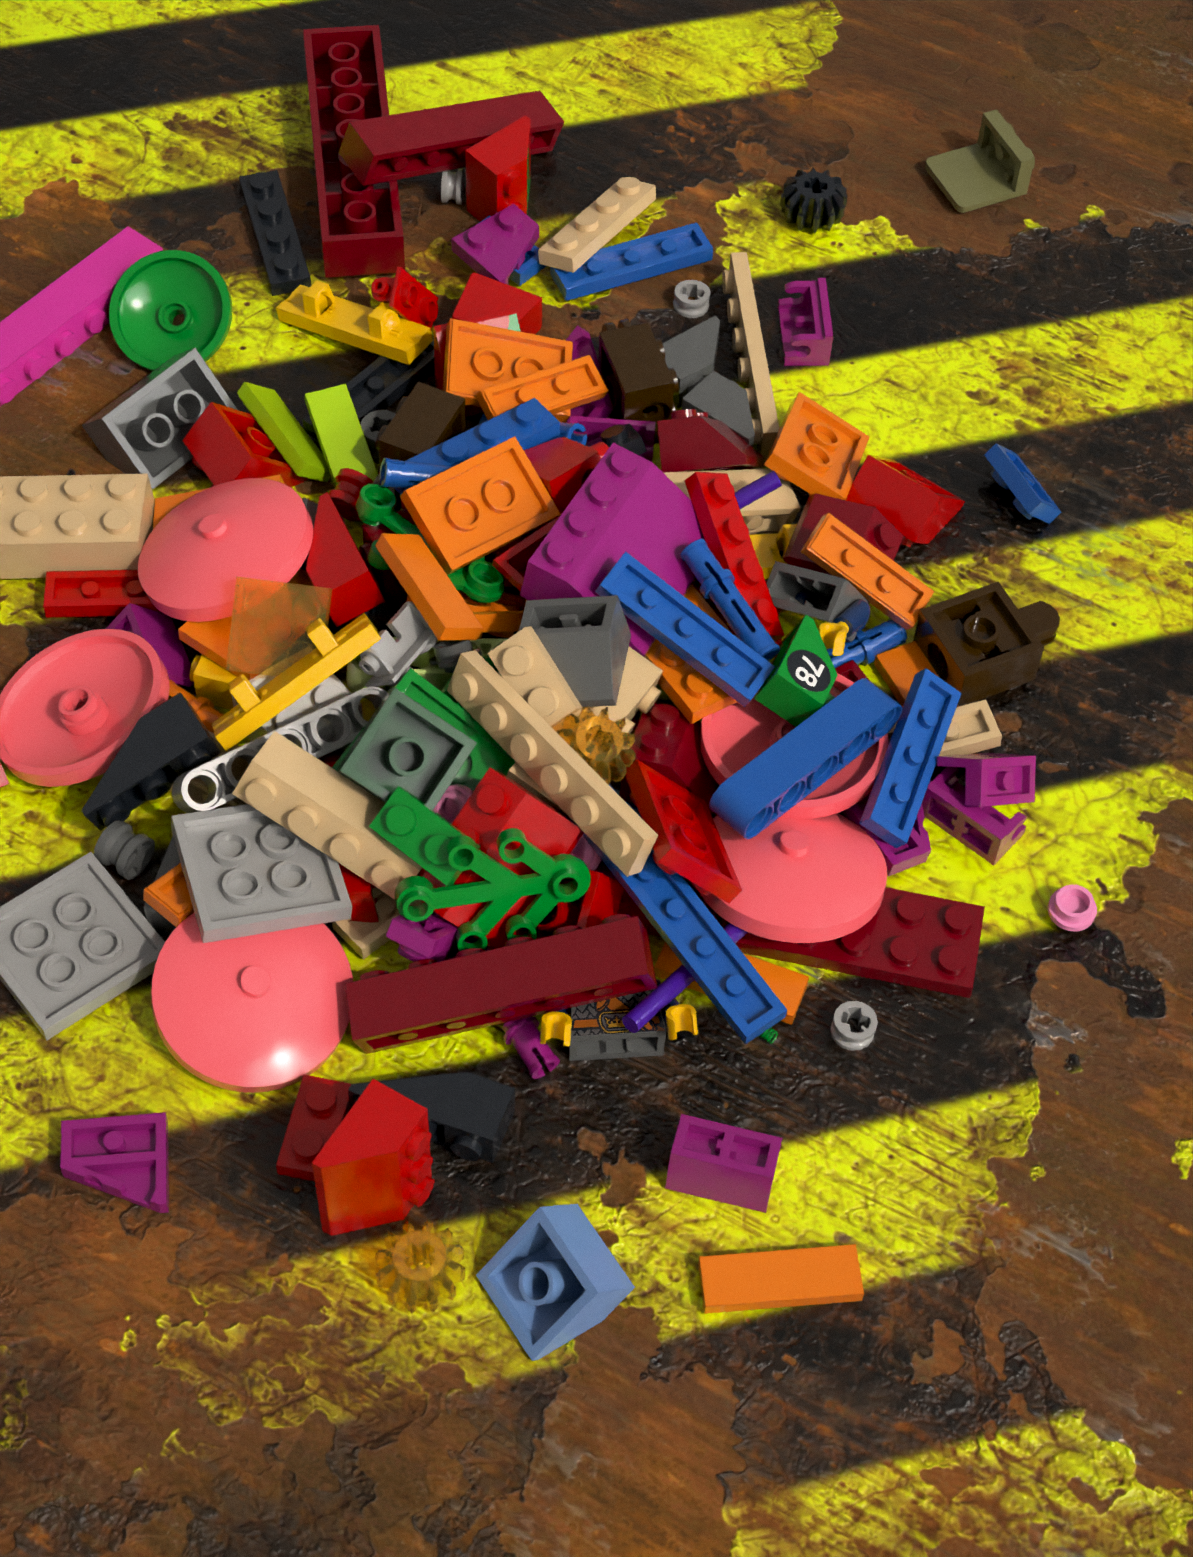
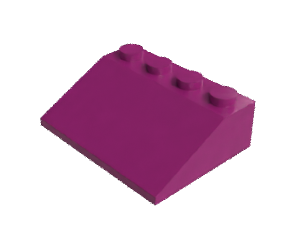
[520,442,705,657]

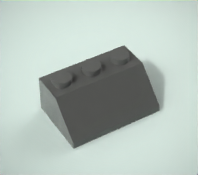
[82,348,238,490]

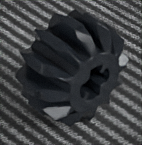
[780,167,848,234]

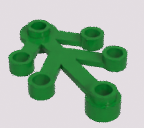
[356,484,505,603]
[394,828,591,951]

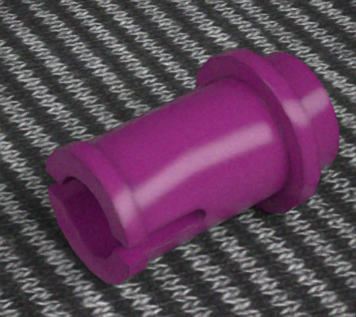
[502,1017,560,1079]

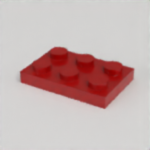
[624,759,742,903]

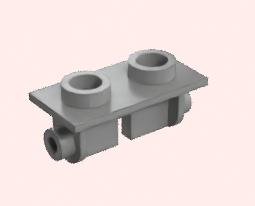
[359,601,438,687]

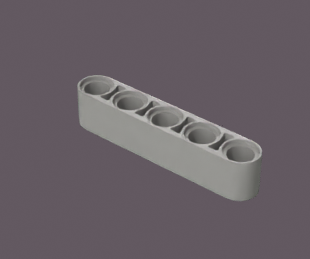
[172,686,387,813]

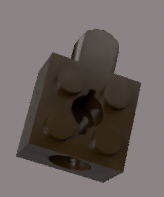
[598,319,679,444]
[372,382,466,512]
[913,581,1060,706]

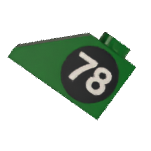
[754,615,837,727]

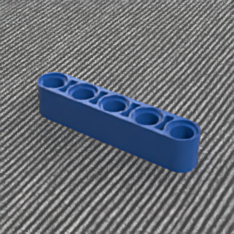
[709,678,903,840]

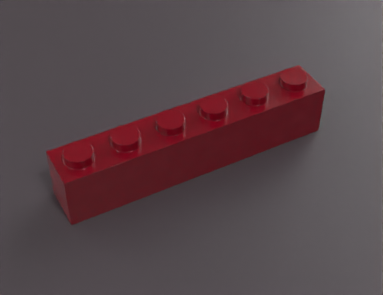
[339,90,564,186]
[345,914,658,1054]

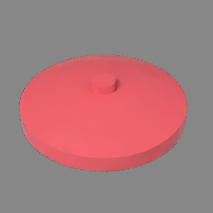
[138,478,313,622]
[0,629,170,787]
[700,673,889,819]
[699,813,887,943]
[151,913,353,1093]

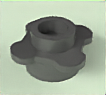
[429,640,482,673]

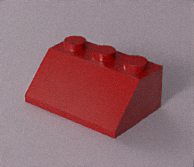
[417,767,584,949]
[312,1079,434,1236]

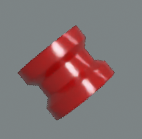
[328,468,373,522]

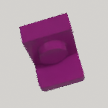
[386,915,458,962]

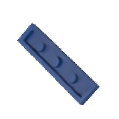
[550,222,713,301]
[394,398,560,495]
[595,551,775,707]
[859,668,961,848]

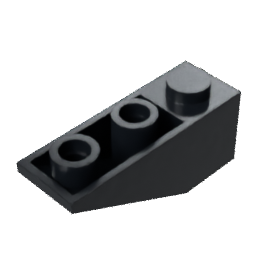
[81,692,222,831]
[348,1072,515,1163]

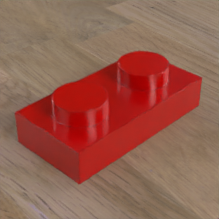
[276,1074,351,1181]

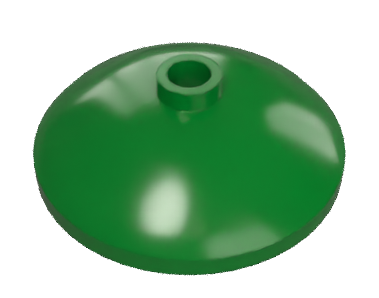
[109,250,232,371]

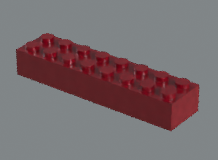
[303,25,405,278]

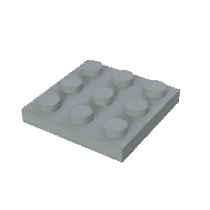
[171,804,353,943]
[0,852,165,1040]

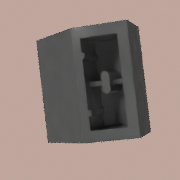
[518,595,631,707]

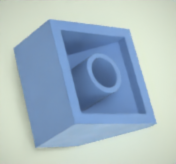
[476,1204,635,1361]

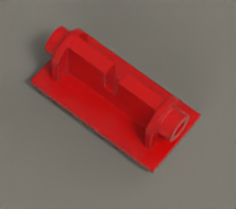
[371,267,438,330]

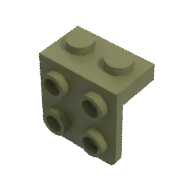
[925,109,1035,213]

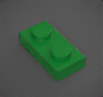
[369,786,481,886]

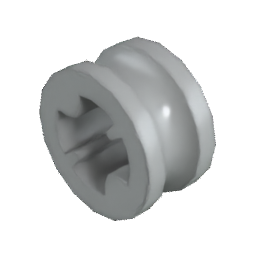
[441,169,465,205]
[673,280,711,318]
[830,1001,878,1051]

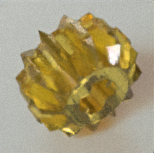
[557,706,636,785]
[375,1219,465,1314]

